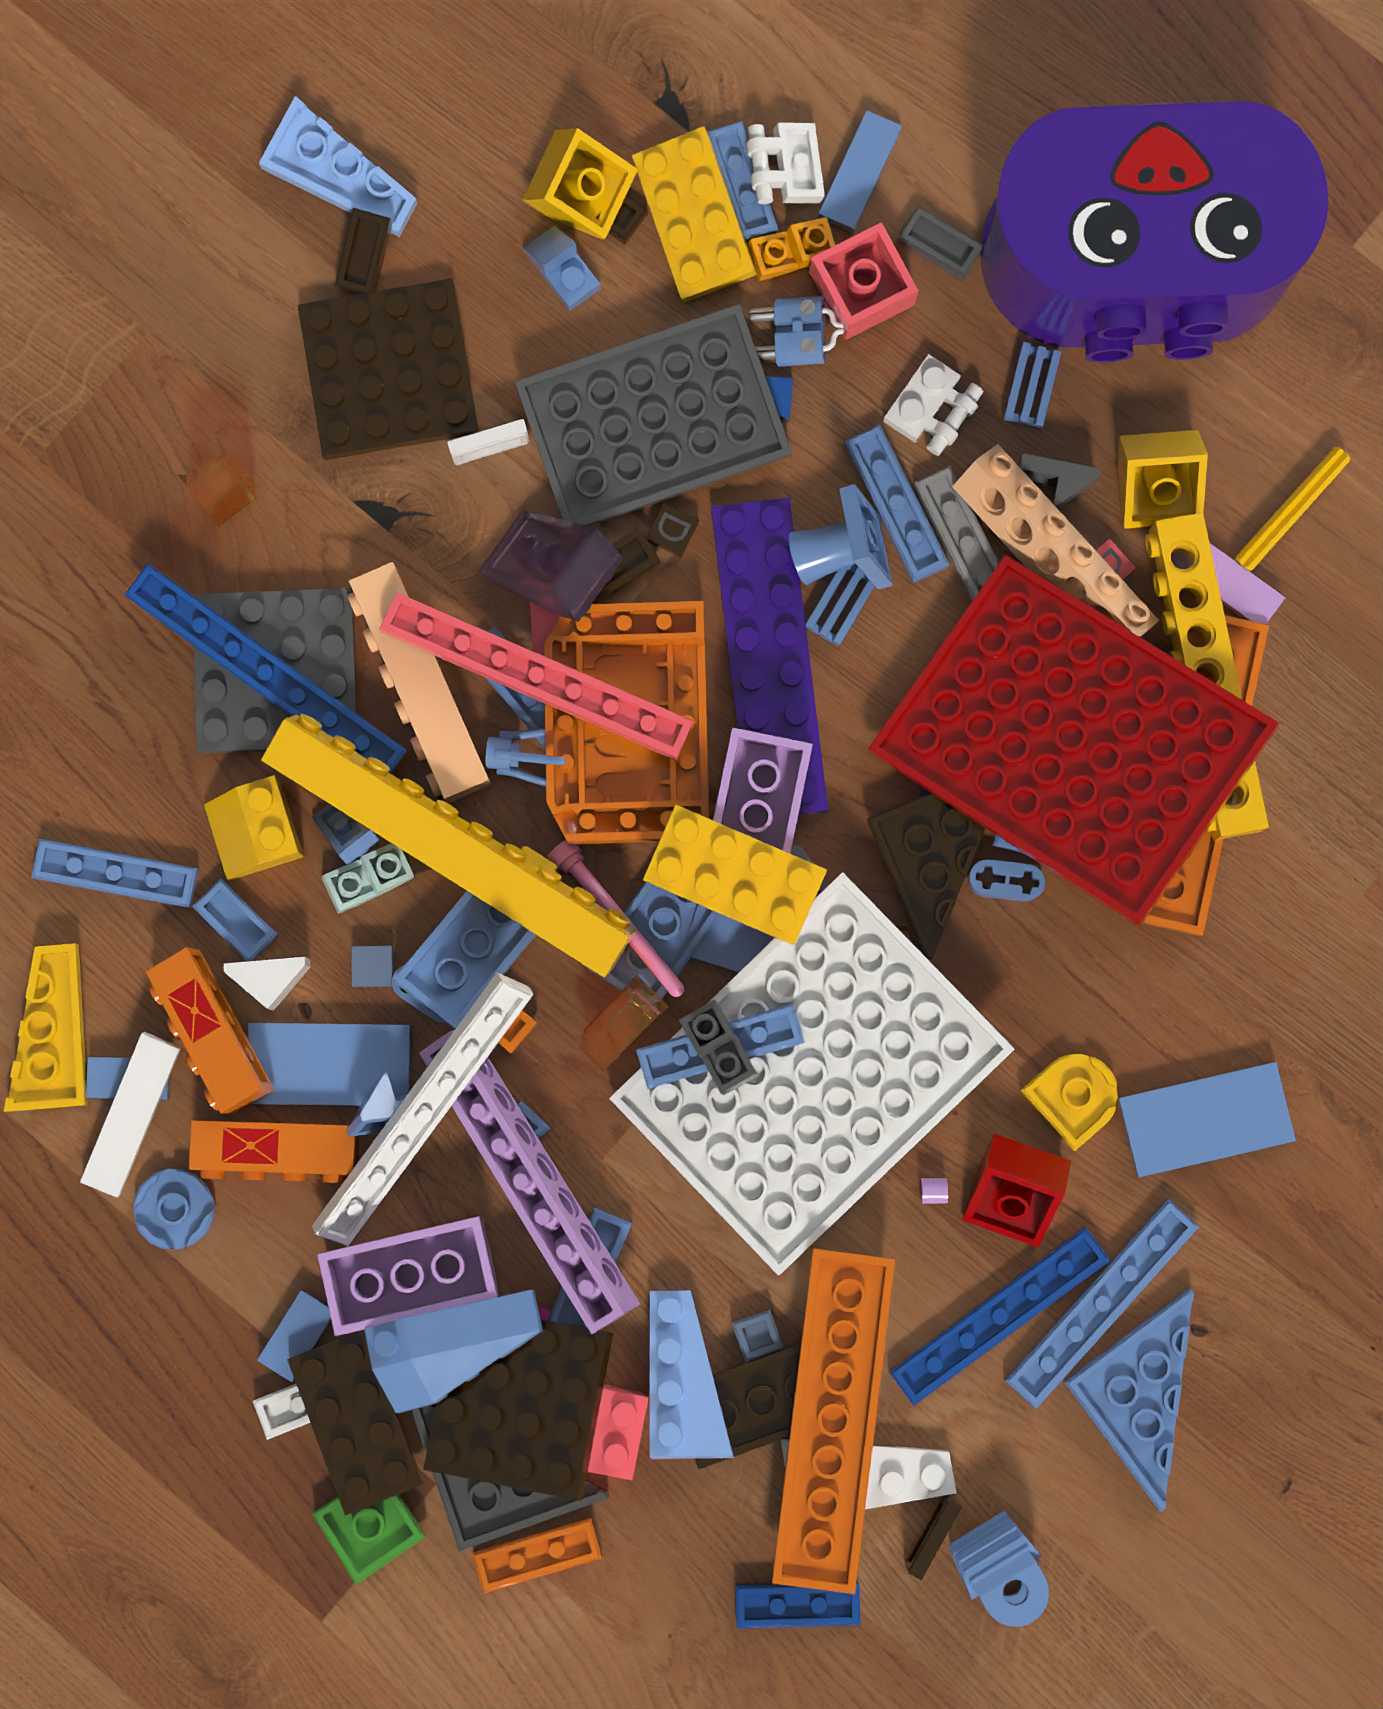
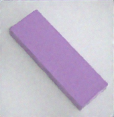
[1171,543,1286,624]

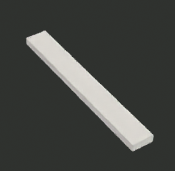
[312,972,533,1246]

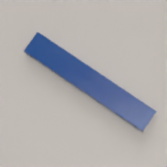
[889,1227,1110,1406]

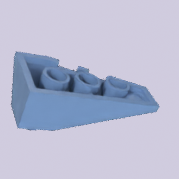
[365,1290,543,1413]

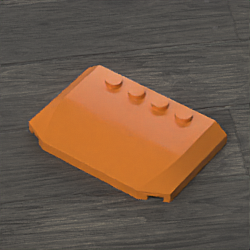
[544,601,709,844]

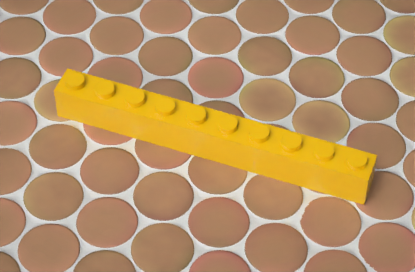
[261,714,637,978]

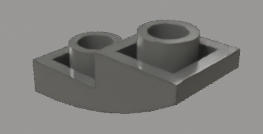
[679,1000,759,1096]

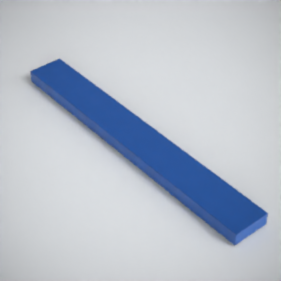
[124,563,408,774]

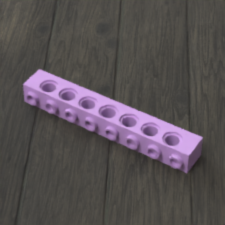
[419,1030,640,1334]

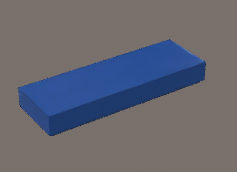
[735,1581,861,1628]

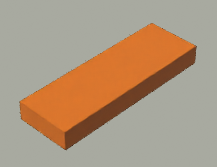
[472,1516,602,1594]

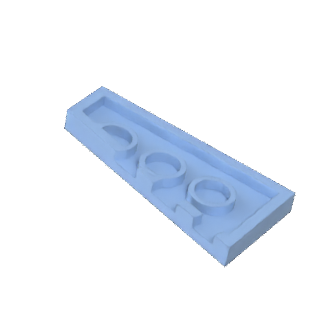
[259,96,418,237]
[650,1290,734,1459]

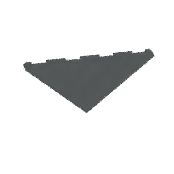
[411,1405,609,1551]

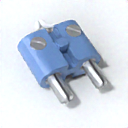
[749,295,844,367]

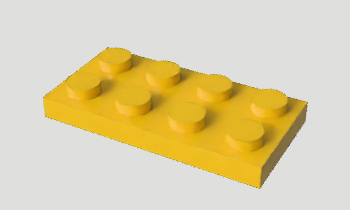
[632,126,757,303]
[643,805,827,946]

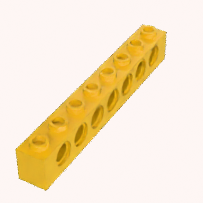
[1145,512,1269,841]

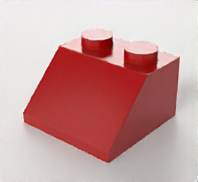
[962,1134,1071,1248]

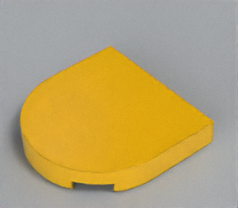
[1020,1054,1118,1151]

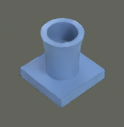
[789,484,893,590]

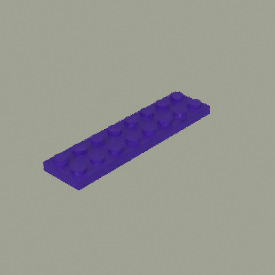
[711,498,828,815]

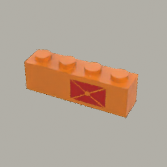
[146,947,275,1114]
[189,1120,359,1183]

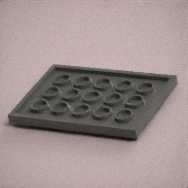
[515,304,792,534]

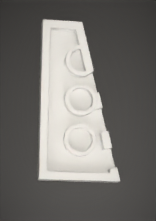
[780,1438,956,1509]

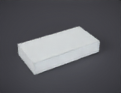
[447,419,530,465]

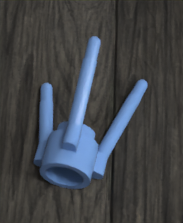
[485,727,565,787]

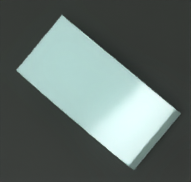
[322,843,414,914]

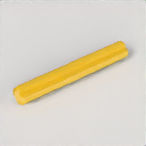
[1234,446,1350,572]

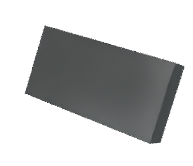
[896,205,985,282]

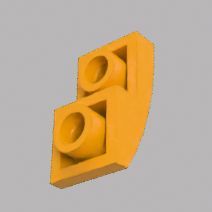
[747,217,835,281]

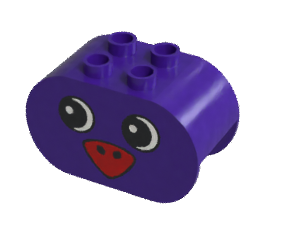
[980,101,1328,363]

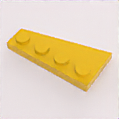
[4,943,88,1112]

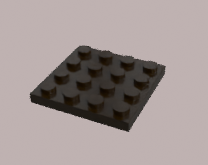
[297,278,479,460]
[423,1320,613,1501]

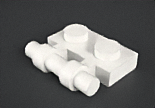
[746,123,825,204]
[883,354,984,456]

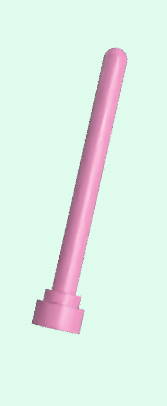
[547,840,685,997]

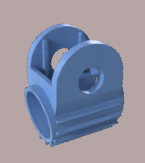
[948,1511,1049,1627]

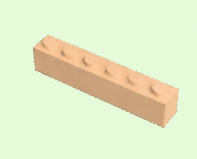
[347,562,492,804]

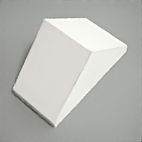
[223,957,311,1011]

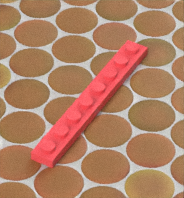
[380,593,693,761]

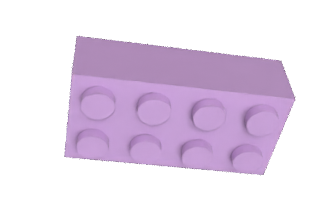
[713,727,813,854]
[317,1215,500,1336]

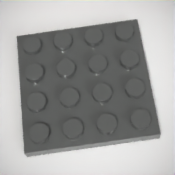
[193,588,357,754]

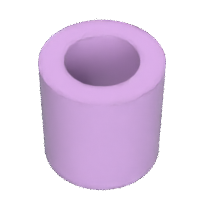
[920,1178,948,1204]

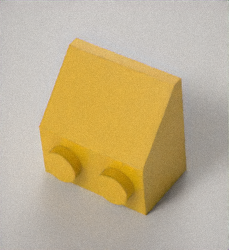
[522,128,638,239]
[1117,430,1208,529]
[204,775,305,881]

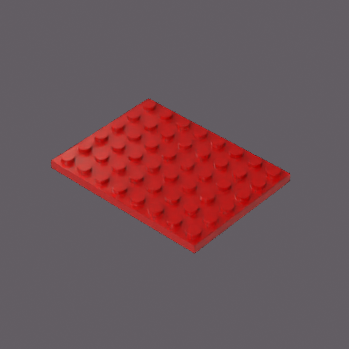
[868,555,1279,927]

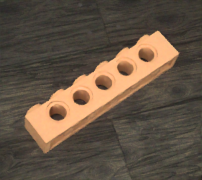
[952,444,1160,638]

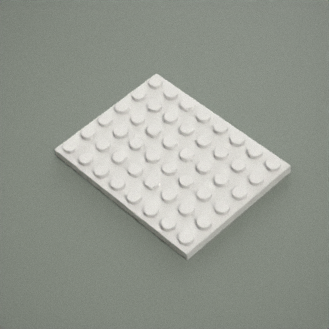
[609,872,1015,1276]

